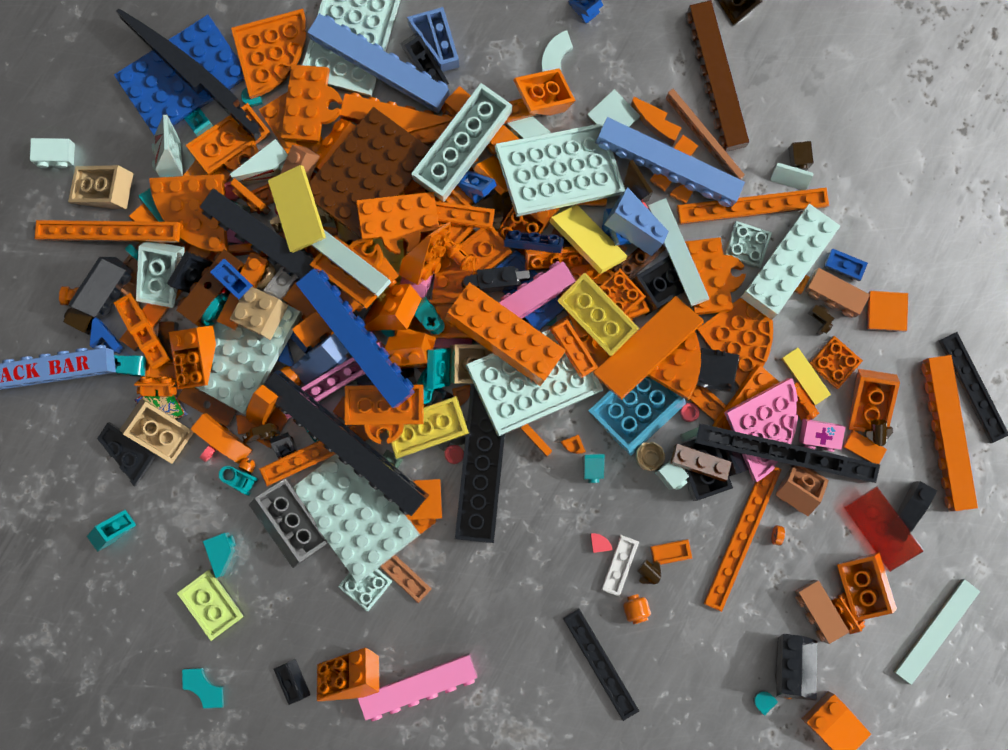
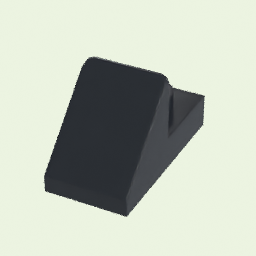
[270,432,298,459]

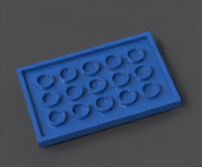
[114,15,245,135]

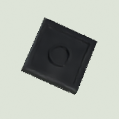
[167,251,213,293]

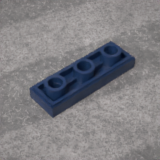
[504,230,564,253]

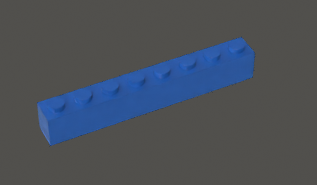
[296,269,415,408]

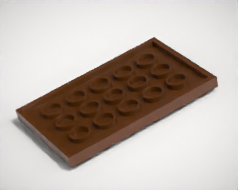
[309,107,431,239]

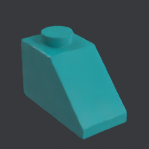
[582,454,605,483]
[86,510,136,552]
[203,533,236,578]

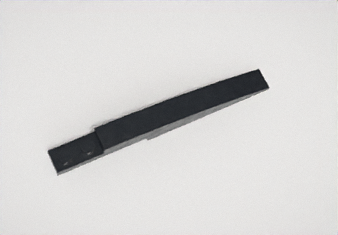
[116,8,261,141]
[695,423,880,483]

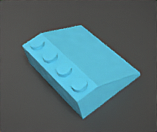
[588,376,686,456]

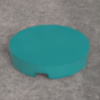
[201,293,229,326]

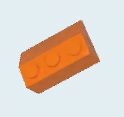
[314,118,356,172]
[837,553,897,621]

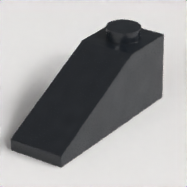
[400,33,449,85]
[887,481,938,542]

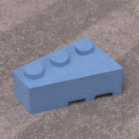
[407,7,459,72]
[604,187,669,256]
[290,333,348,386]

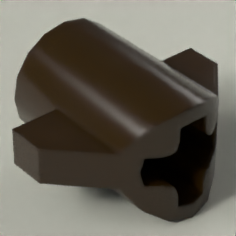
[865,419,893,446]
[637,559,662,585]

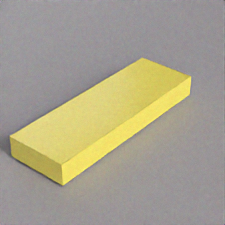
[781,348,831,406]

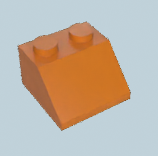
[385,333,431,369]

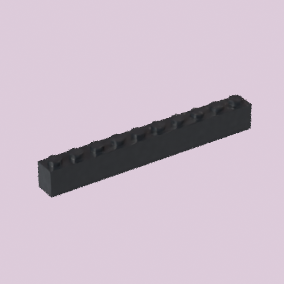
[200,188,374,319]
[264,370,429,516]

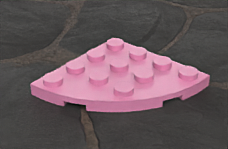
[724,378,798,482]

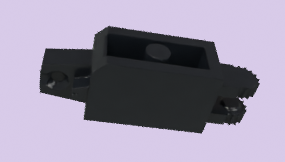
[461,266,530,293]

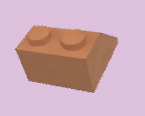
[776,465,829,516]

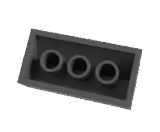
[249,478,328,568]

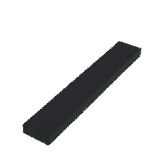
[938,332,1008,444]
[563,608,639,721]

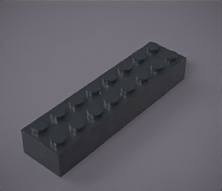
[455,384,505,543]

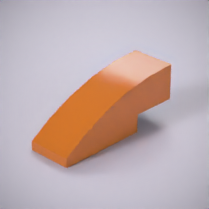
[631,97,681,146]
[246,385,278,427]
[191,413,252,464]

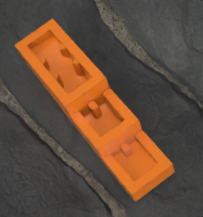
[114,293,170,370]

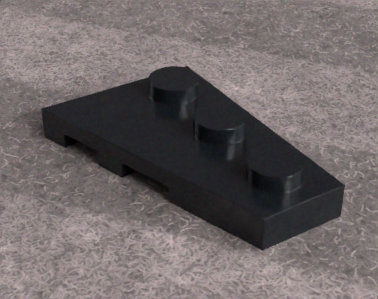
[97,422,157,487]

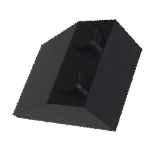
[631,256,684,316]

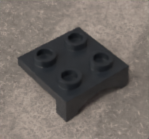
[696,348,740,393]

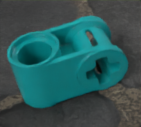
[414,297,445,335]
[114,355,147,377]
[219,466,258,496]

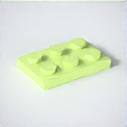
[177,569,244,641]

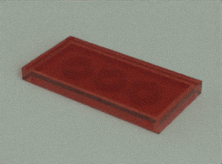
[844,486,924,572]

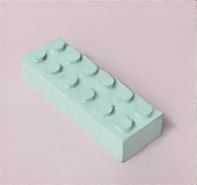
[411,83,512,202]
[741,204,840,320]

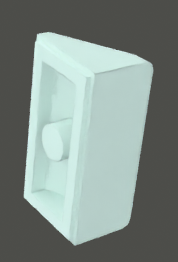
[770,163,814,190]

